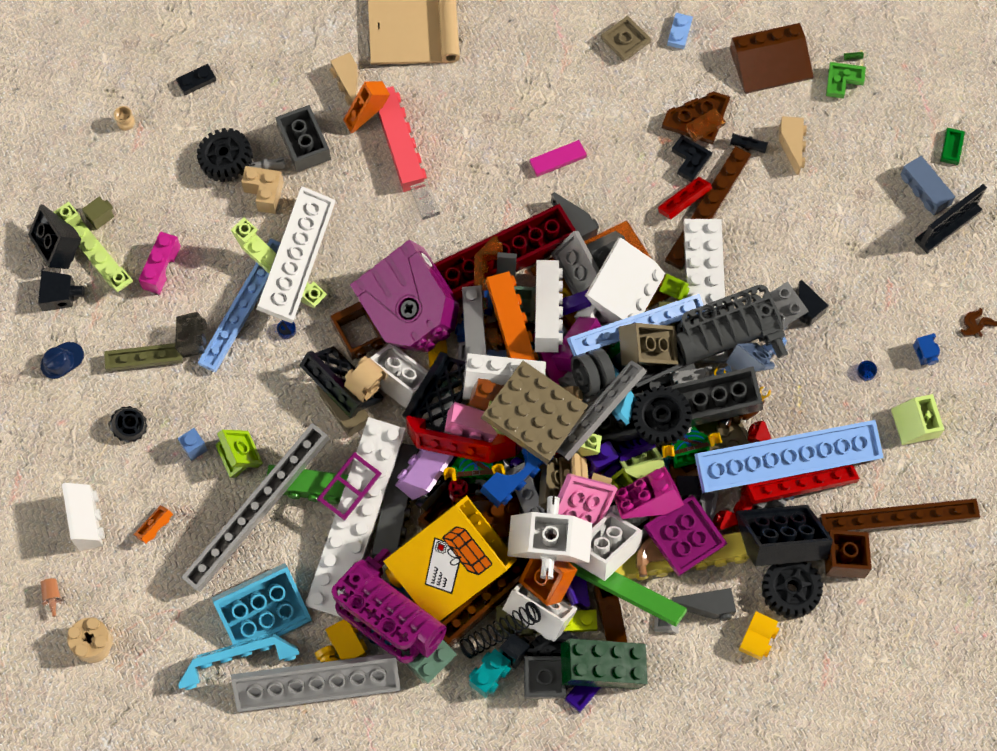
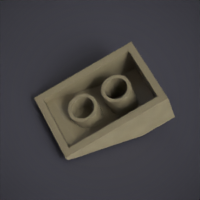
[619,323,678,366]

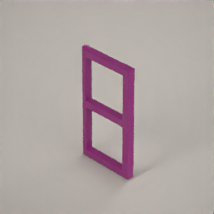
[317,452,382,521]

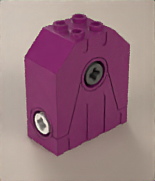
[350,239,460,353]

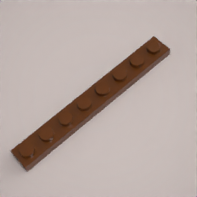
[665,146,751,270]
[820,498,980,532]

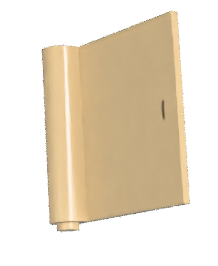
[368,0,460,65]

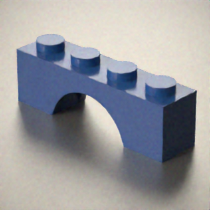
[480,448,554,508]

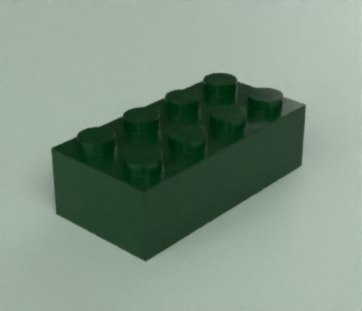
[561,638,648,689]

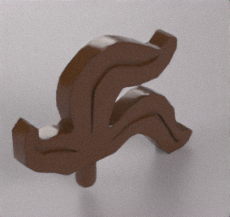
[961,308,997,337]

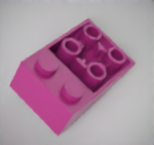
[614,466,684,519]

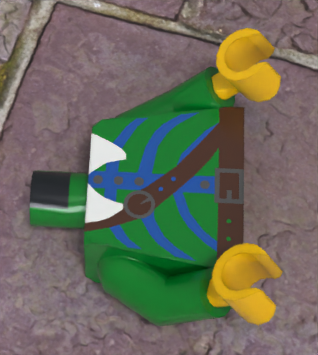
[662,426,722,469]
[444,457,506,484]

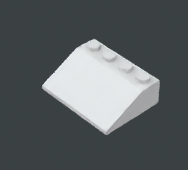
[585,238,665,324]

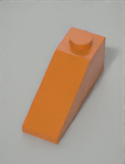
[343,81,390,133]

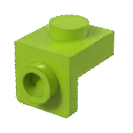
[658,273,690,300]

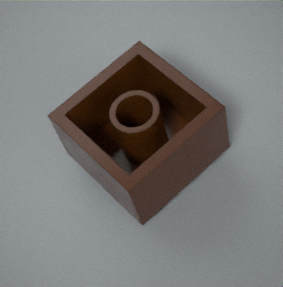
[825,530,872,579]

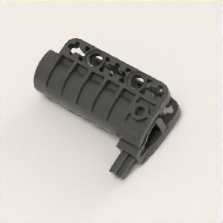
[676,285,788,367]

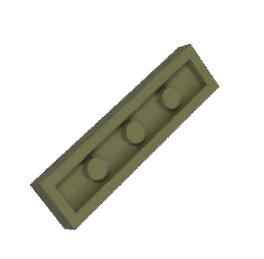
[104,342,183,371]

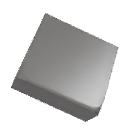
[654,616,679,634]

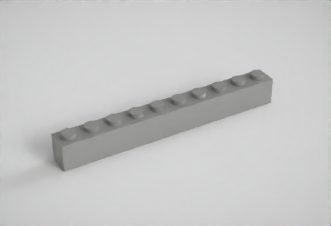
[181,423,330,592]

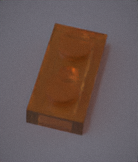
[685,108,726,142]

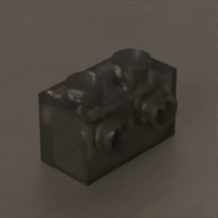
[175,312,207,358]

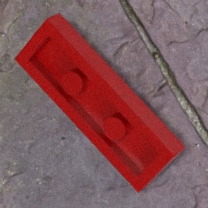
[657,177,712,220]

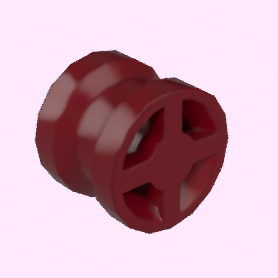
[449,479,468,503]

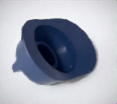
[40,342,84,379]

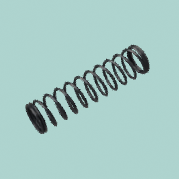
[460,602,541,659]

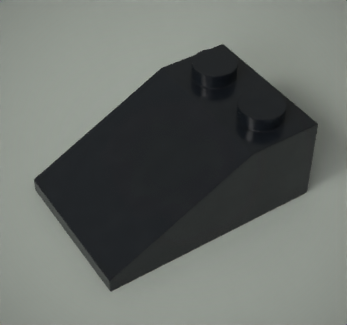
[28,204,81,269]

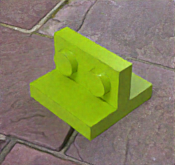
[215,430,263,478]

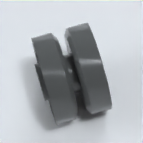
[571,348,616,397]

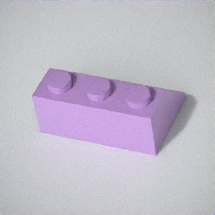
[395,449,454,500]

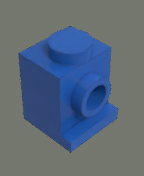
[913,333,940,366]

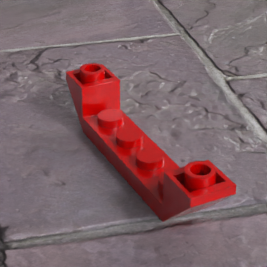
[406,416,517,463]
[713,421,771,530]

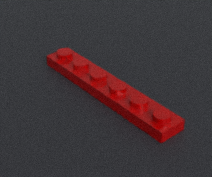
[745,464,860,505]

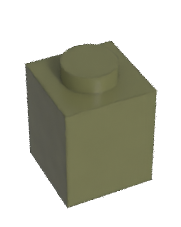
[82,196,114,230]

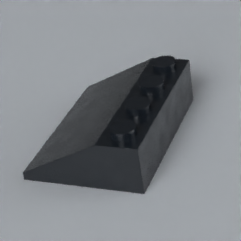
[735,505,833,566]

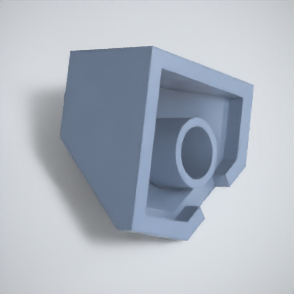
[726,343,775,372]

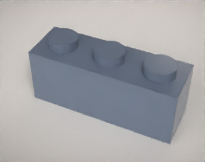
[900,155,955,215]

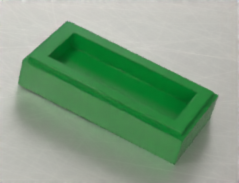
[940,127,965,165]

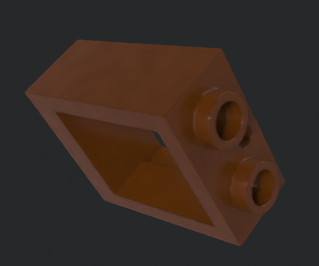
[330,301,386,360]

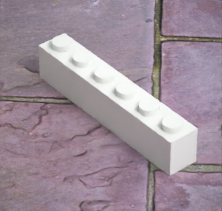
[535,260,563,353]

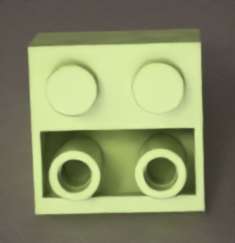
[891,394,944,445]

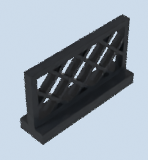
[915,184,987,254]
[299,346,384,418]
[402,351,466,433]

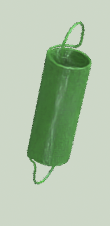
[839,52,867,60]

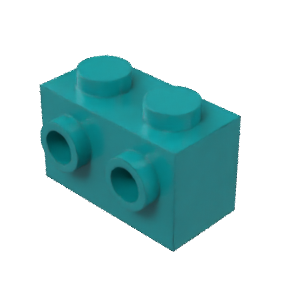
[469,649,511,698]

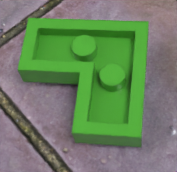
[826,62,866,99]

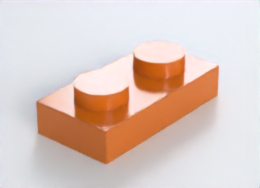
[133,505,173,544]

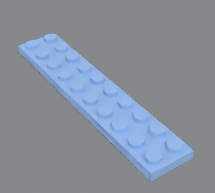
[694,420,884,493]

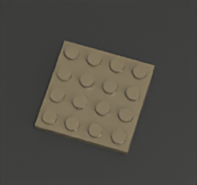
[481,360,588,464]

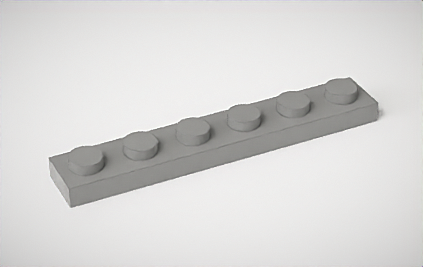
[556,360,647,461]

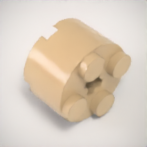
[344,356,388,402]
[67,617,113,663]

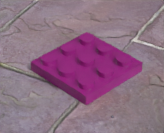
[644,494,727,577]

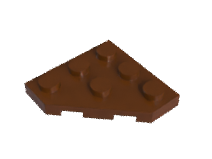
[662,91,730,145]

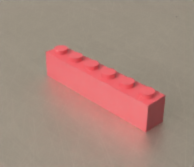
[377,86,427,192]

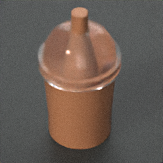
[40,578,63,617]

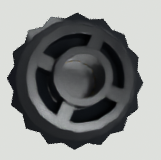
[109,406,148,443]

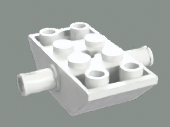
[507,496,593,579]

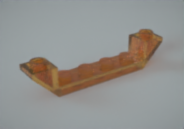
[474,236,503,352]

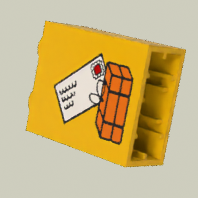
[383,495,517,621]

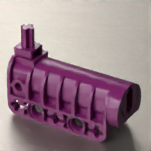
[331,548,446,664]

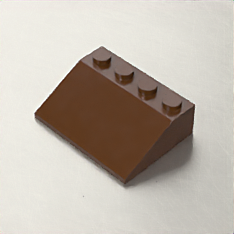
[729,23,814,94]

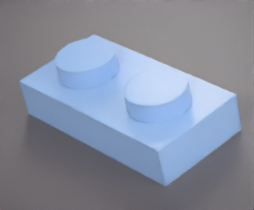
[667,13,693,49]

